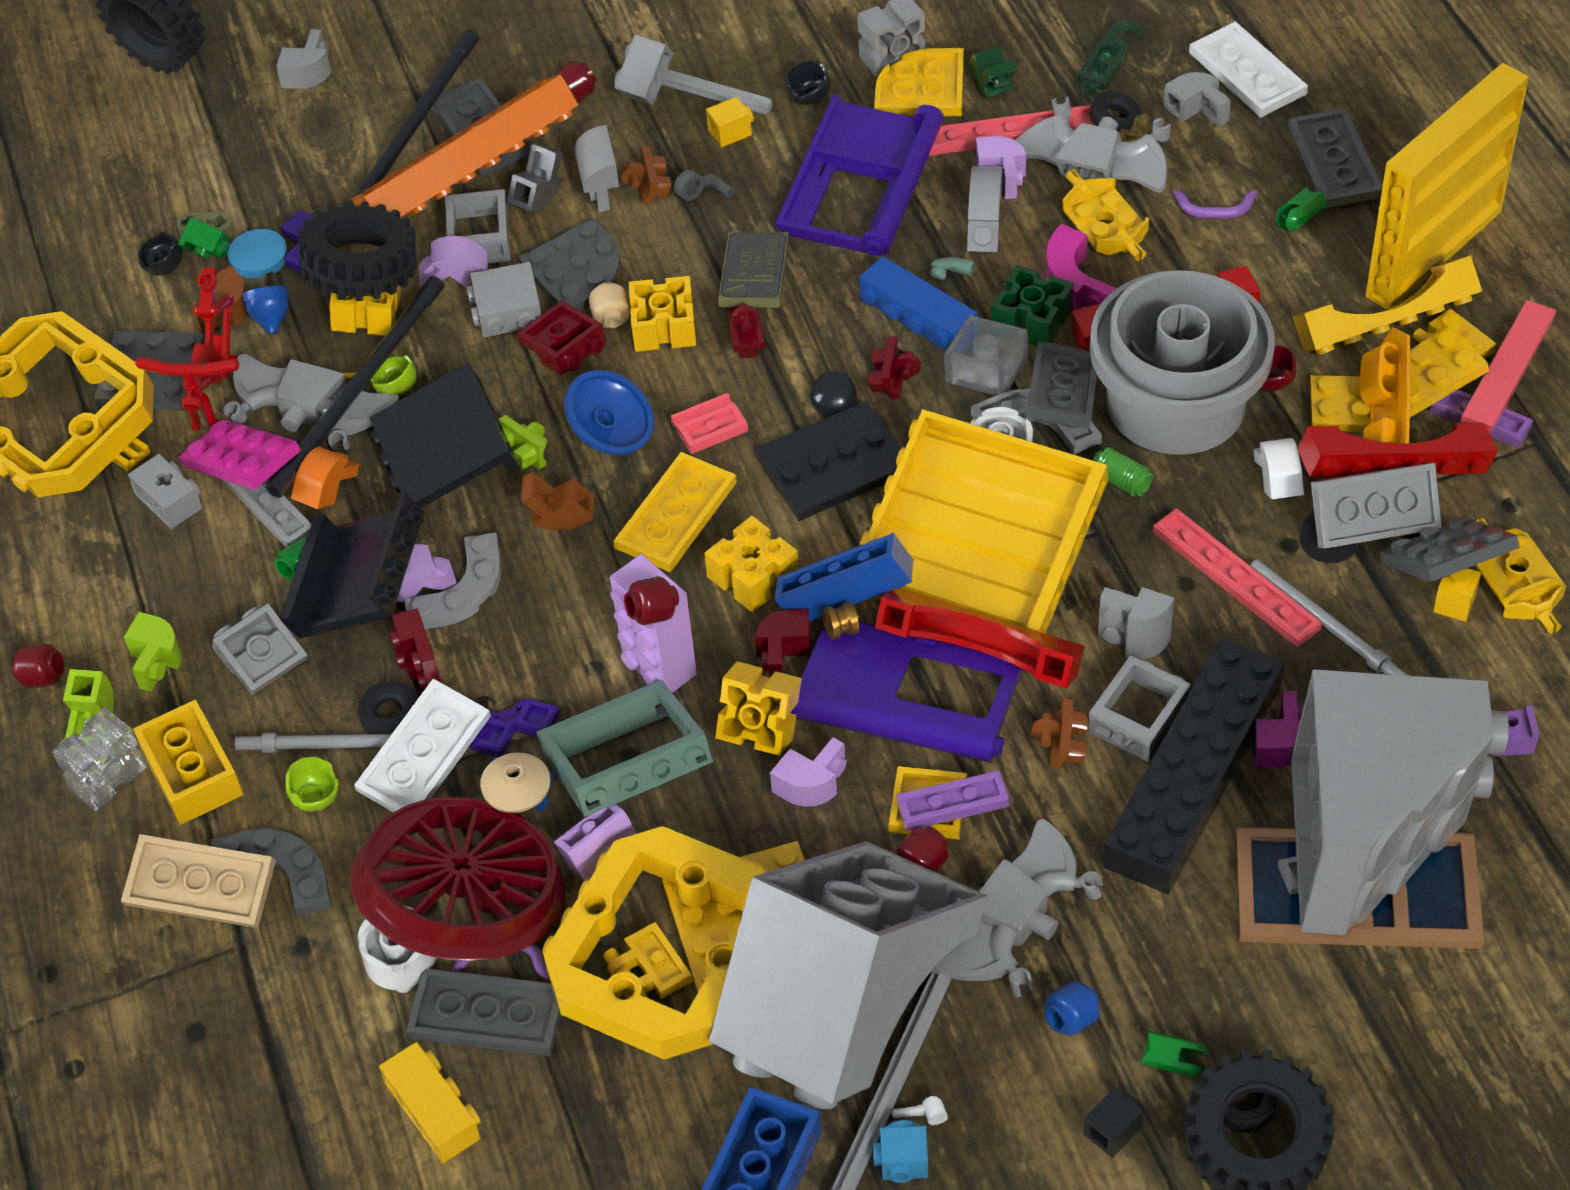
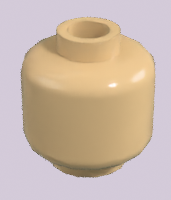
[589,282,631,328]

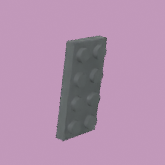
[432,78,531,176]
[1288,108,1383,208]
[1025,341,1097,429]
[406,968,561,1056]

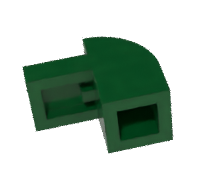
[967,46,1017,98]

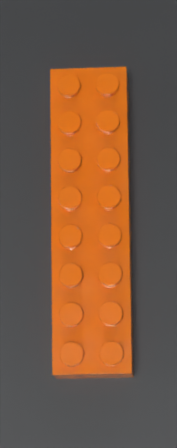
[351,74,578,219]

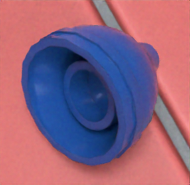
[242,286,289,334]

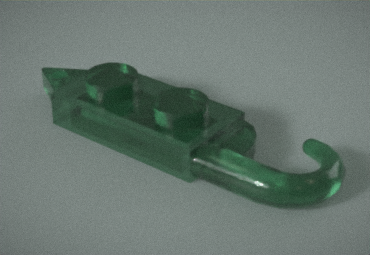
[1078,21,1143,97]

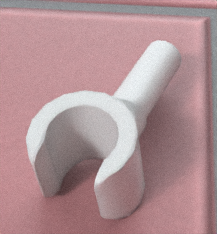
[892,1096,948,1125]

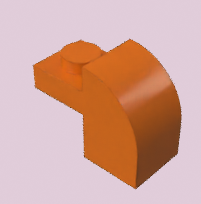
[291,446,360,509]

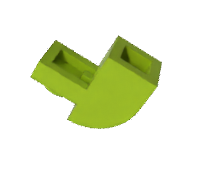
[124,612,182,692]
[63,669,114,749]

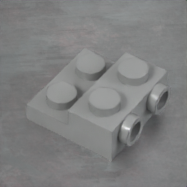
[212,604,307,695]

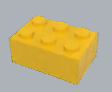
[133,700,243,825]

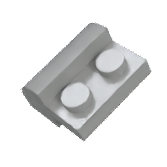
[574,125,619,212]
[1098,587,1174,660]

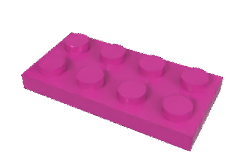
[179,419,301,490]

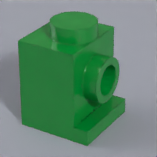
[178,217,230,260]

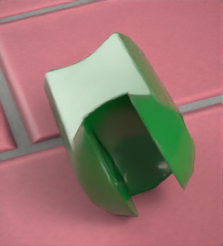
[1276,187,1327,232]
[1141,1031,1210,1077]

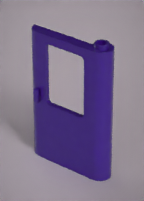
[775,94,944,256]
[791,621,1023,763]

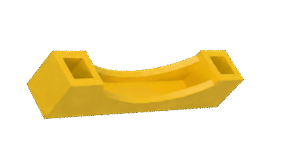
[1293,256,1482,355]

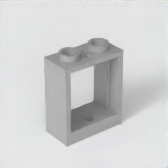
[445,189,511,263]
[1088,655,1191,762]

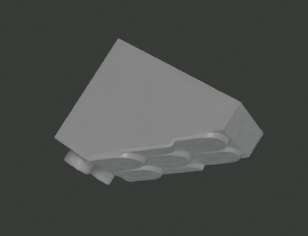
[1291,670,1509,935]

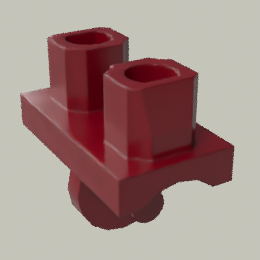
[726,303,765,359]
[868,336,921,399]

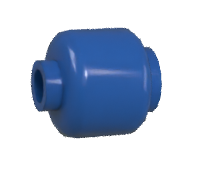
[1044,981,1100,1036]

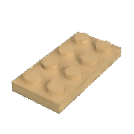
[121,834,276,928]

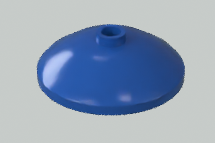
[564,370,654,455]

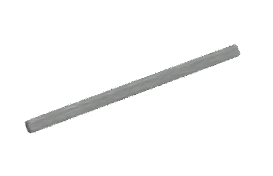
[830,972,952,1190]

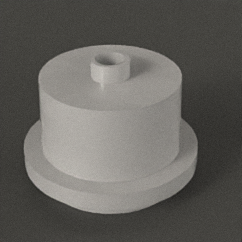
[1090,270,1275,455]

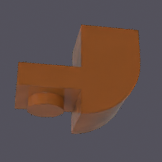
[190,266,248,334]
[521,472,594,530]

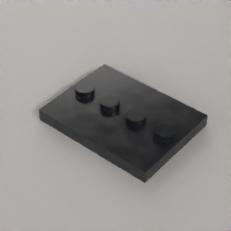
[754,401,901,521]

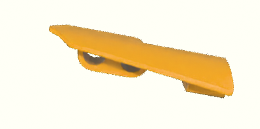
[1359,327,1410,443]

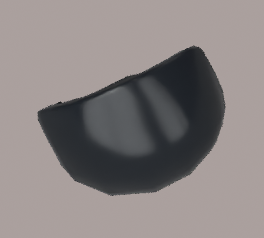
[785,60,831,105]
[137,231,183,276]
[810,371,858,417]

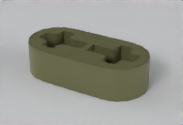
[177,212,235,238]

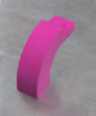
[1046,224,1117,311]

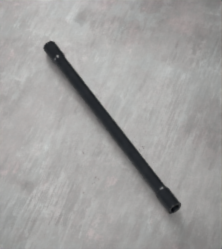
[350,29,479,206]
[265,276,445,498]

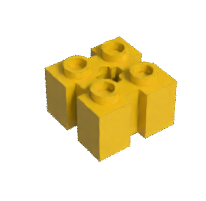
[629,276,696,352]
[329,285,401,336]
[704,516,799,613]
[715,661,802,756]

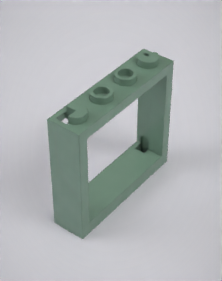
[536,680,713,817]

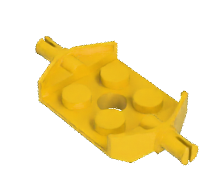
[1062,169,1149,261]
[1475,518,1566,634]

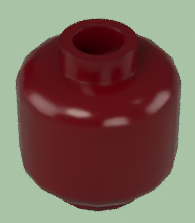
[555,61,597,103]
[624,576,679,626]
[11,643,65,689]
[896,826,949,873]

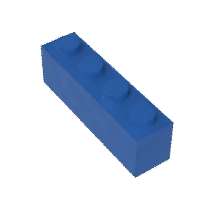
[859,256,978,355]
[775,533,913,621]

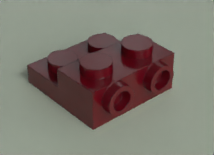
[516,300,607,376]
[389,608,441,691]

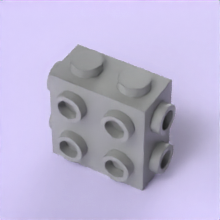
[467,262,541,337]

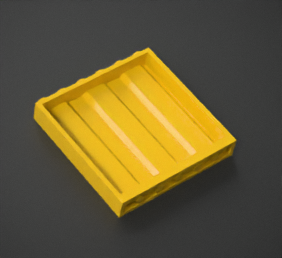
[1365,63,1529,309]
[860,409,1109,634]

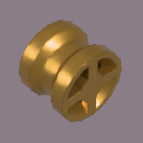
[822,601,859,640]

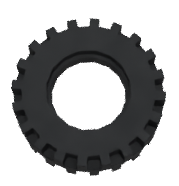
[95,0,206,74]
[298,201,417,301]
[1184,1049,1335,1190]

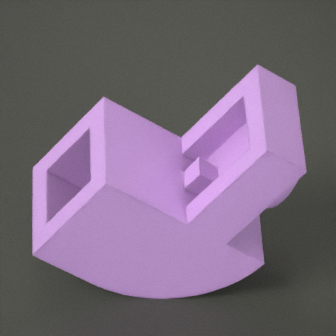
[976,136,1026,199]
[419,236,488,287]
[397,544,457,602]
[770,738,847,807]

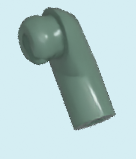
[930,257,975,280]

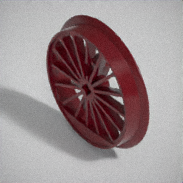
[350,797,565,961]

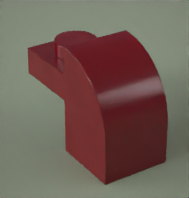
[755,609,810,678]

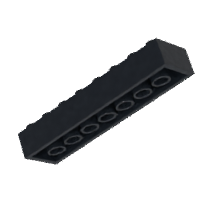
[1103,637,1284,895]

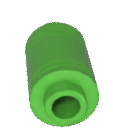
[1092,447,1153,497]

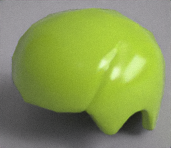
[370,355,417,397]
[285,756,339,812]

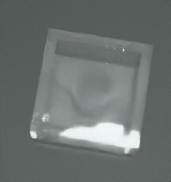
[944,315,1028,396]

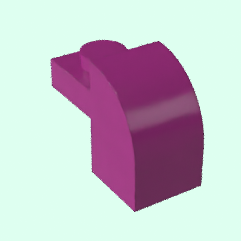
[1253,691,1304,768]

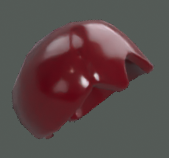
[1260,345,1297,392]

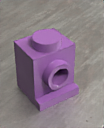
[1492,705,1539,756]

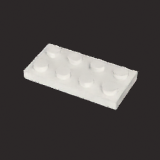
[1189,22,1308,118]
[354,679,491,812]

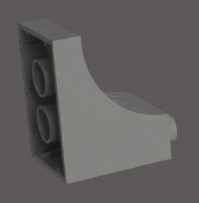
[709,841,987,1109]

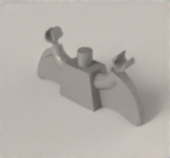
[1015,97,1171,193]
[223,354,399,451]
[931,819,1103,997]

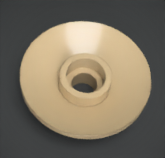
[480,753,551,813]

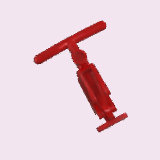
[135,268,240,431]

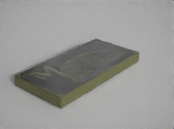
[718,232,789,308]

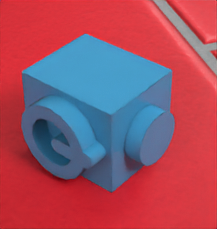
[873,1120,928,1183]

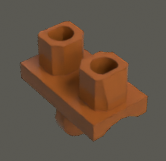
[620,146,672,205]
[1031,698,1089,769]

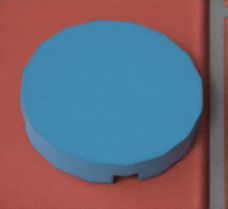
[227,229,288,279]

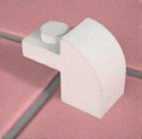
[1254,438,1304,499]

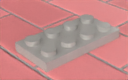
[1311,463,1442,549]

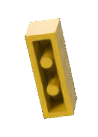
[379,1042,481,1164]

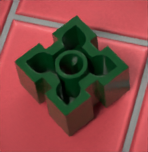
[991,265,1074,347]

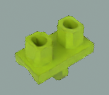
[499,415,547,470]

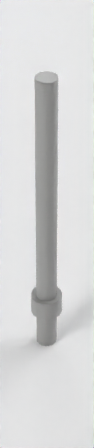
[1250,559,1409,676]
[235,732,392,753]

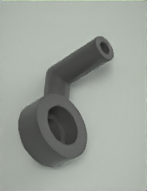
[674,169,735,201]

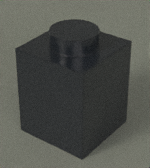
[1084,1087,1144,1158]

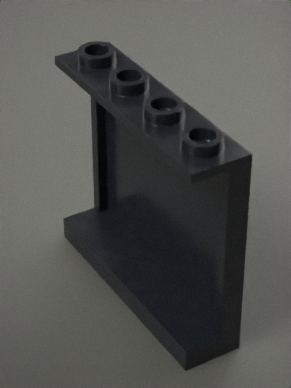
[370,363,521,523]
[280,493,425,639]

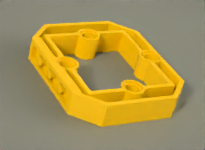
[0,311,154,497]
[542,826,766,1060]

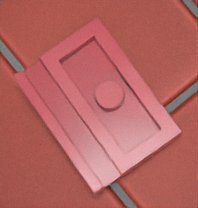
[671,393,748,454]

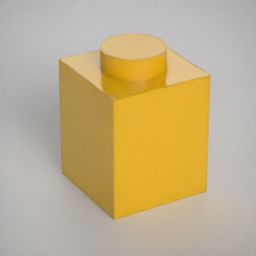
[706,97,754,148]
[1433,568,1481,622]

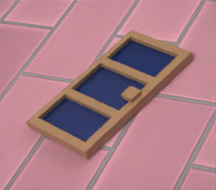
[1234,827,1485,949]

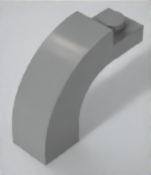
[967,166,1003,253]

